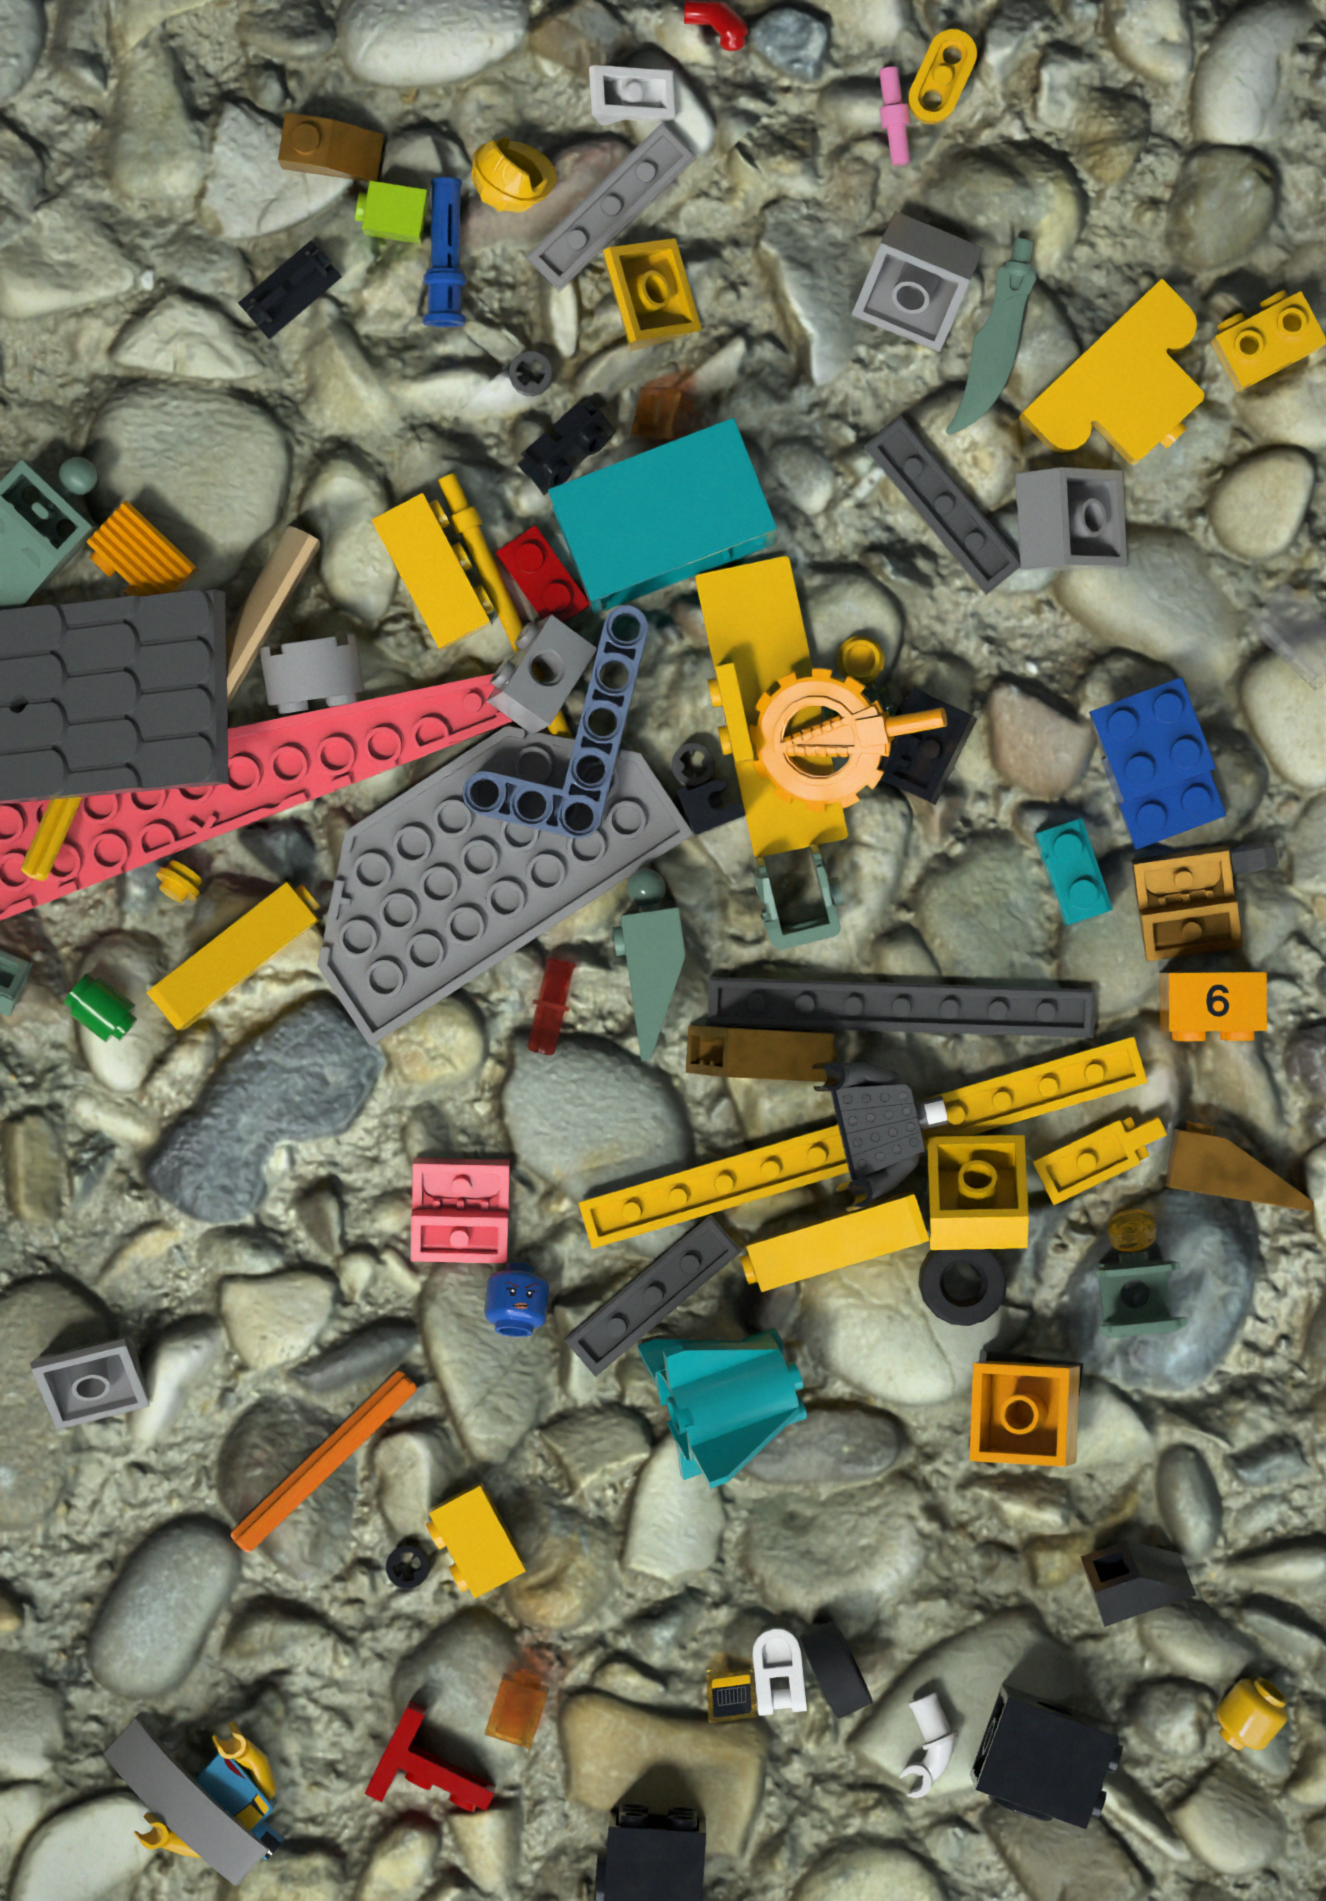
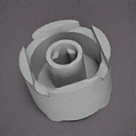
[259,634,364,714]

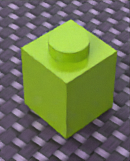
[355,181,429,245]

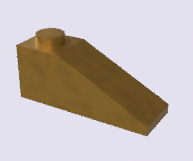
[1164,1121,1314,1212]

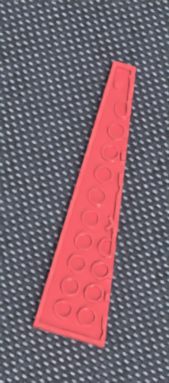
[0,674,514,921]

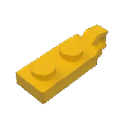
[1032,1116,1167,1205]

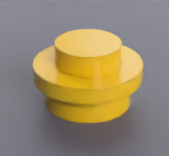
[836,636,884,684]
[156,860,203,903]

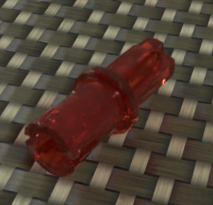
[527,957,576,1055]

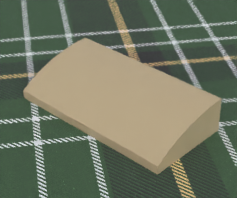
[226,525,321,709]

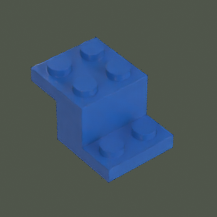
[1089,677,1227,850]

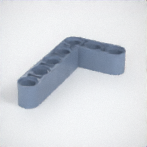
[463,605,648,839]

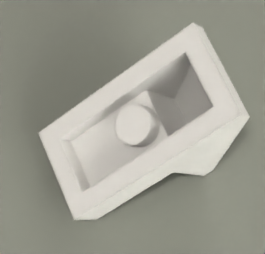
[589,65,676,125]

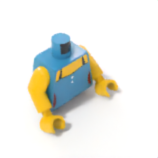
[134,1721,285,1860]

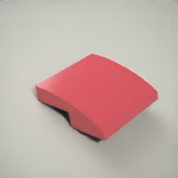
[411,1157,510,1264]

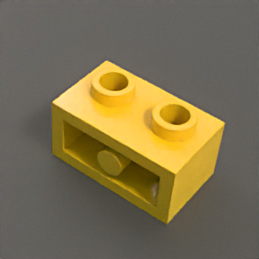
[1211,290,1326,393]
[426,1481,527,1599]

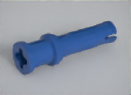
[423,177,467,328]

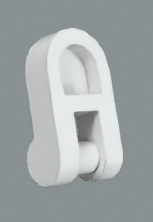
[752,1626,807,1716]

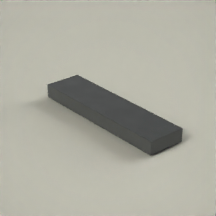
[863,416,1021,596]
[564,1214,742,1377]

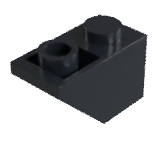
[1080,1541,1196,1627]

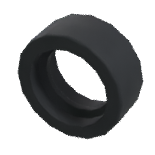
[800,1621,873,1719]

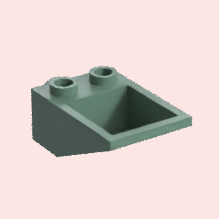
[0,457,100,610]
[612,869,685,1061]

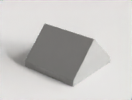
[30,1334,150,1430]

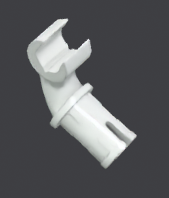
[899,1691,959,1798]

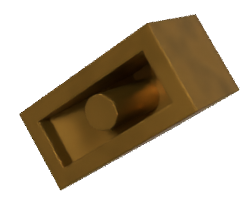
[278,112,384,182]

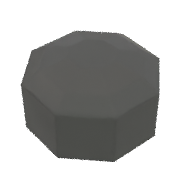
[1230,841,1279,875]

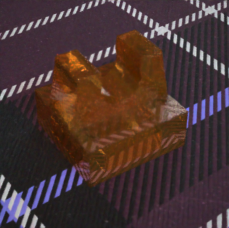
[631,387,693,440]

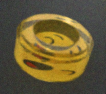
[1107,1209,1157,1252]

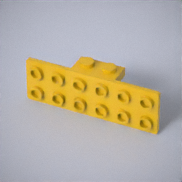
[695,556,848,858]

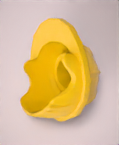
[471,136,558,213]

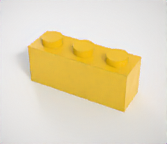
[371,493,495,651]

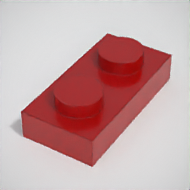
[496,525,590,624]

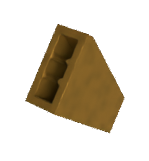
[685,1025,837,1082]

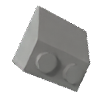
[852,211,984,352]
[1016,467,1128,571]

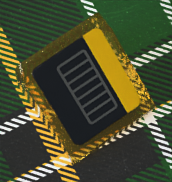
[706,1668,757,1723]

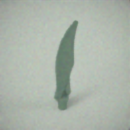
[946,238,1036,435]

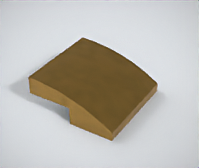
[1131,845,1242,961]

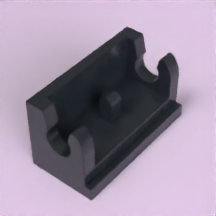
[677,780,745,838]

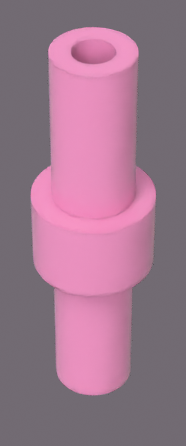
[879,67,911,166]

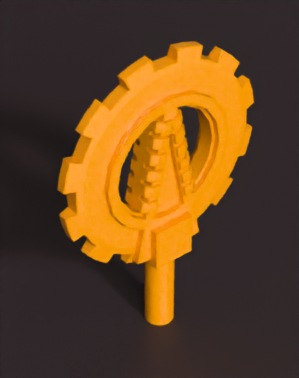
[749,668,947,812]

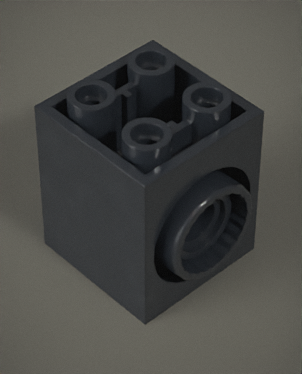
[970,1684,1123,1829]
[594,1804,706,1901]

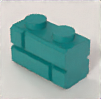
[1033,818,1113,926]

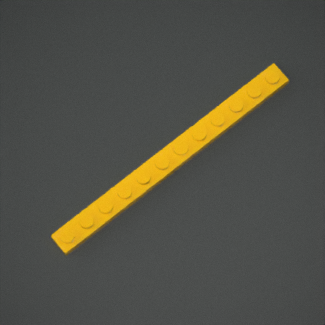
[578,1036,1148,1249]

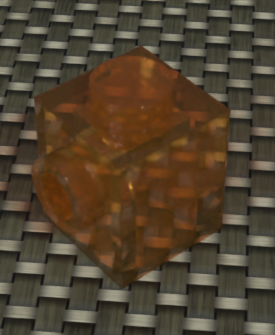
[484,1669,549,1749]

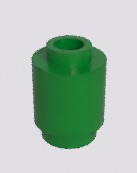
[63,973,138,1043]

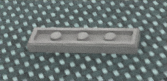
[525,122,697,293]

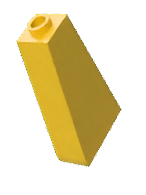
[146,882,320,1030]
[740,1190,930,1292]

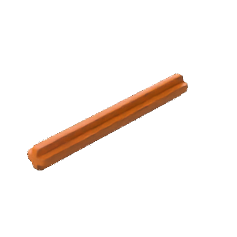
[230,1370,417,1553]

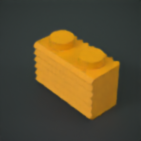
[86,500,200,597]

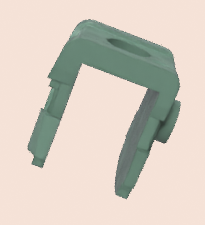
[752,843,844,949]
[1095,1250,1188,1338]

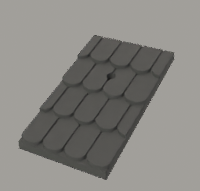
[0,589,229,804]

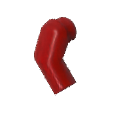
[684,0,748,51]

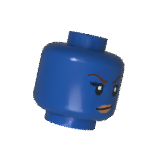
[484,1263,549,1337]

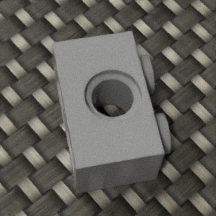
[486,615,597,734]

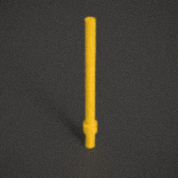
[438,473,573,739]

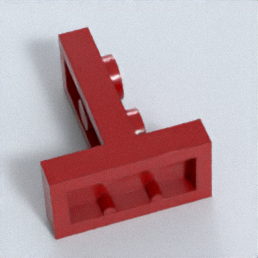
[364,1700,496,1812]

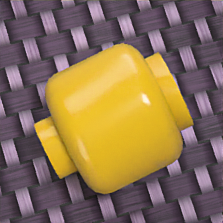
[1216,1677,1288,1750]

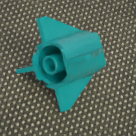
[637,1327,807,1489]

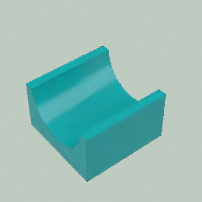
[548,417,777,615]

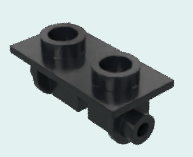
[238,240,342,340]
[517,399,615,496]

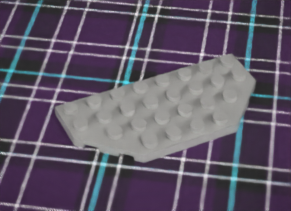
[317,726,693,1046]

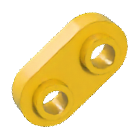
[908,29,977,125]

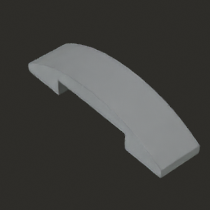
[104,1718,270,1886]

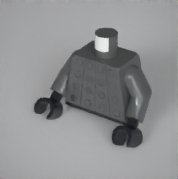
[812,1062,948,1212]

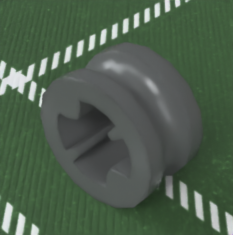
[509,351,553,397]
[672,743,715,787]

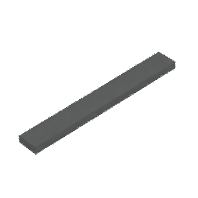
[707,978,1095,1038]

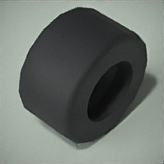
[918,1249,1007,1326]

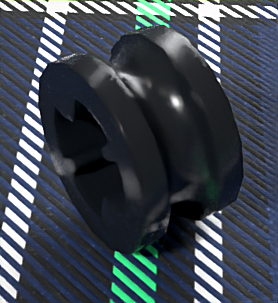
[386,1545,430,1589]

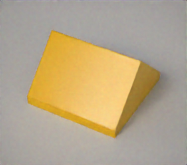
[603,238,702,352]

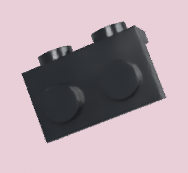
[878,687,977,805]

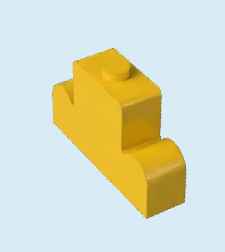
[1019,279,1205,465]

